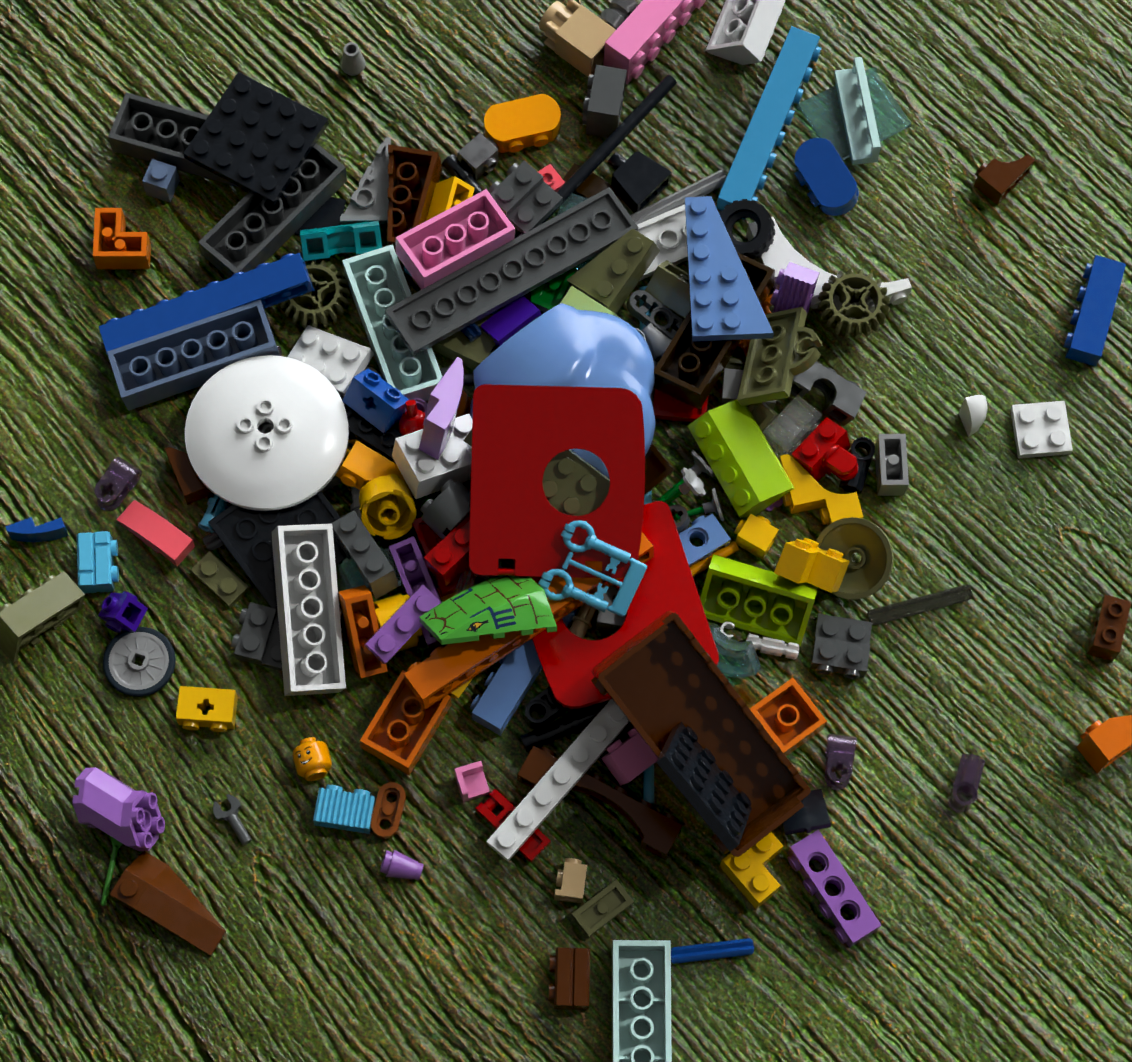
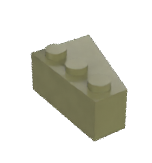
[567,228,660,314]
[0,571,85,663]

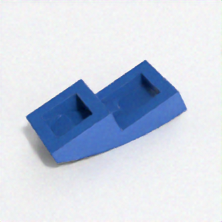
[5,517,69,542]

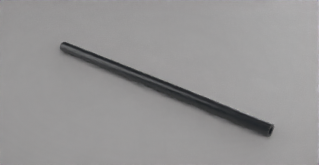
[514,75,677,239]

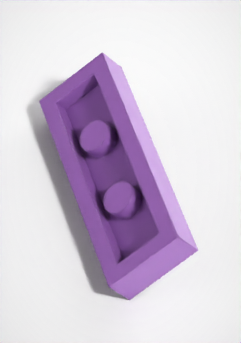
[364,584,442,664]

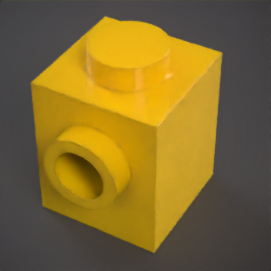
[734,514,779,560]

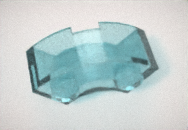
[709,624,761,678]

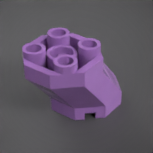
[72,767,165,851]

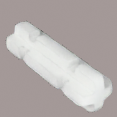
[745,634,799,659]

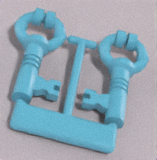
[538,520,647,617]

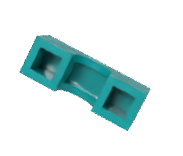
[300,221,382,261]

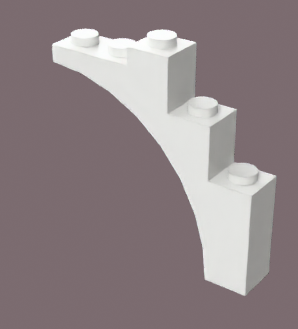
[746,216,912,319]

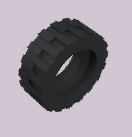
[719,199,775,259]

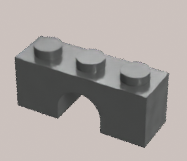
[790,361,867,426]
[331,511,399,600]

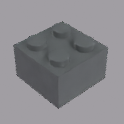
[582,65,627,138]

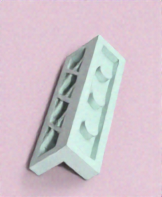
[834,57,881,165]

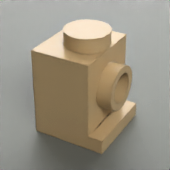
[554,858,587,904]

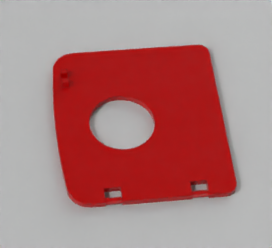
[469,384,645,579]
[513,501,719,709]

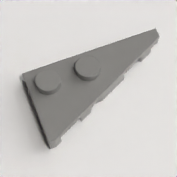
[340,138,391,225]

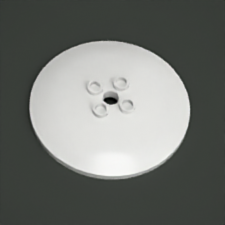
[185,355,349,511]

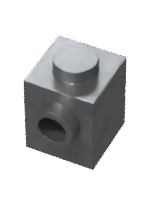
[458,133,498,180]

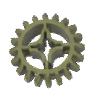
[280,260,350,329]
[818,268,890,339]

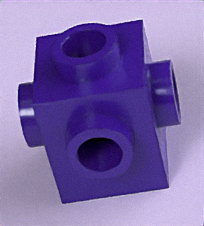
[98,591,148,633]

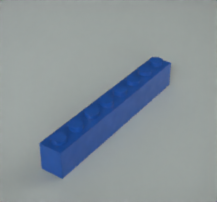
[98,253,314,355]

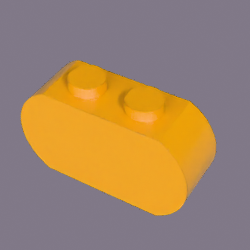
[484,94,561,153]

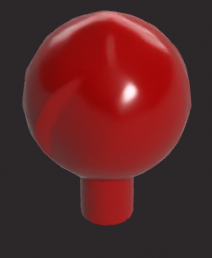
[398,400,426,436]

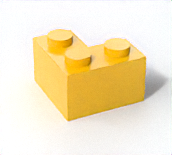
[774,538,850,593]
[719,832,783,909]

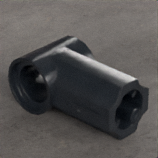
[839,437,875,494]

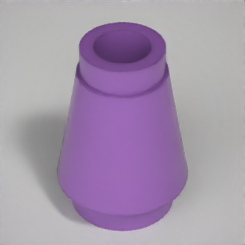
[380,850,423,880]

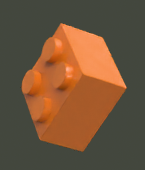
[750,678,827,756]

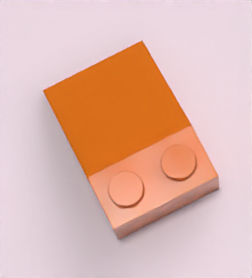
[1077,715,1132,774]

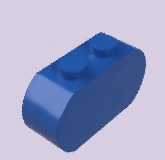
[794,138,859,216]

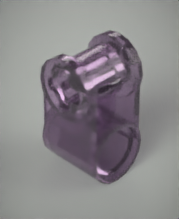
[94,456,142,511]
[825,734,856,790]

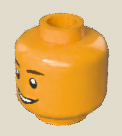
[292,737,332,781]

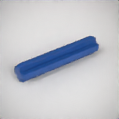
[671,938,754,964]

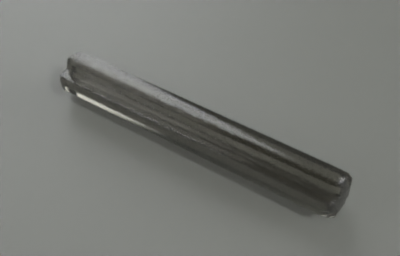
[867,585,973,625]

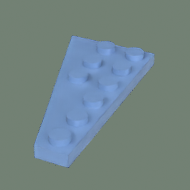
[685,196,774,341]

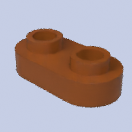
[371,782,406,839]

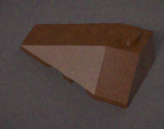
[110,851,226,956]

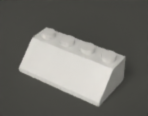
[706,0,786,65]

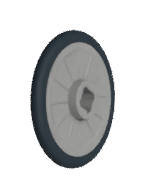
[103,627,176,697]

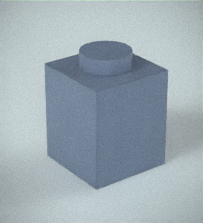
[142,159,180,203]

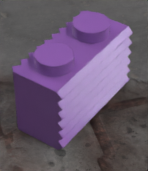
[770,262,820,314]

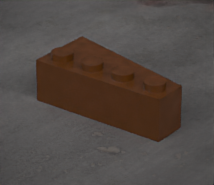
[387,144,443,252]

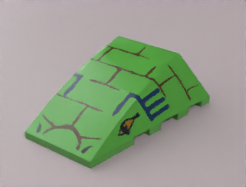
[419,575,557,645]

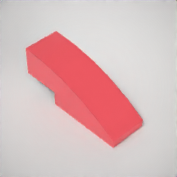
[116,500,195,567]

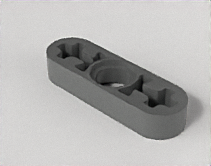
[627,290,683,340]

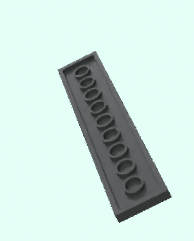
[385,187,639,356]

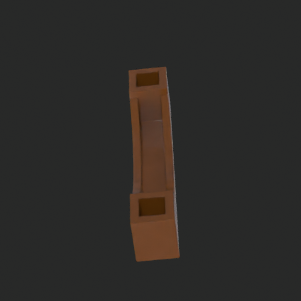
[517,746,683,860]

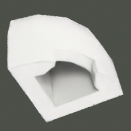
[959,395,988,437]

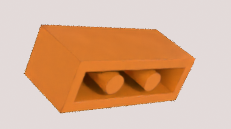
[338,585,388,678]

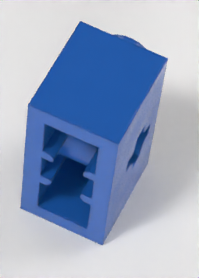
[342,368,409,433]

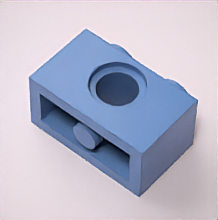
[678,513,731,567]

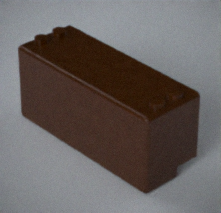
[591,611,811,857]

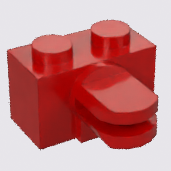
[791,417,859,482]

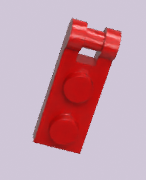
[475,789,551,863]

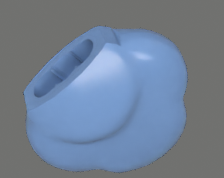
[470,303,656,479]

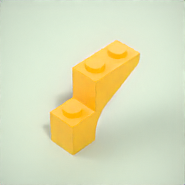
[779,454,864,526]

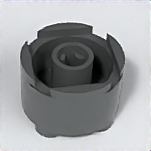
[420,479,471,540]

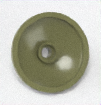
[816,517,894,600]

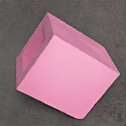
[454,761,490,803]

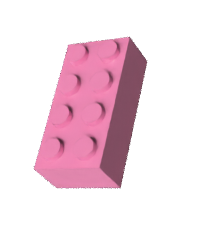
[396,189,515,290]

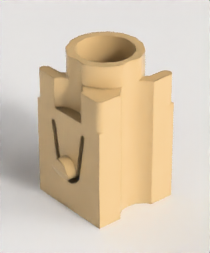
[539,0,616,78]

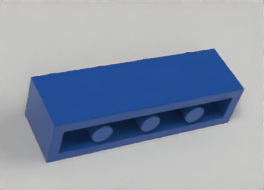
[1063,255,1126,367]

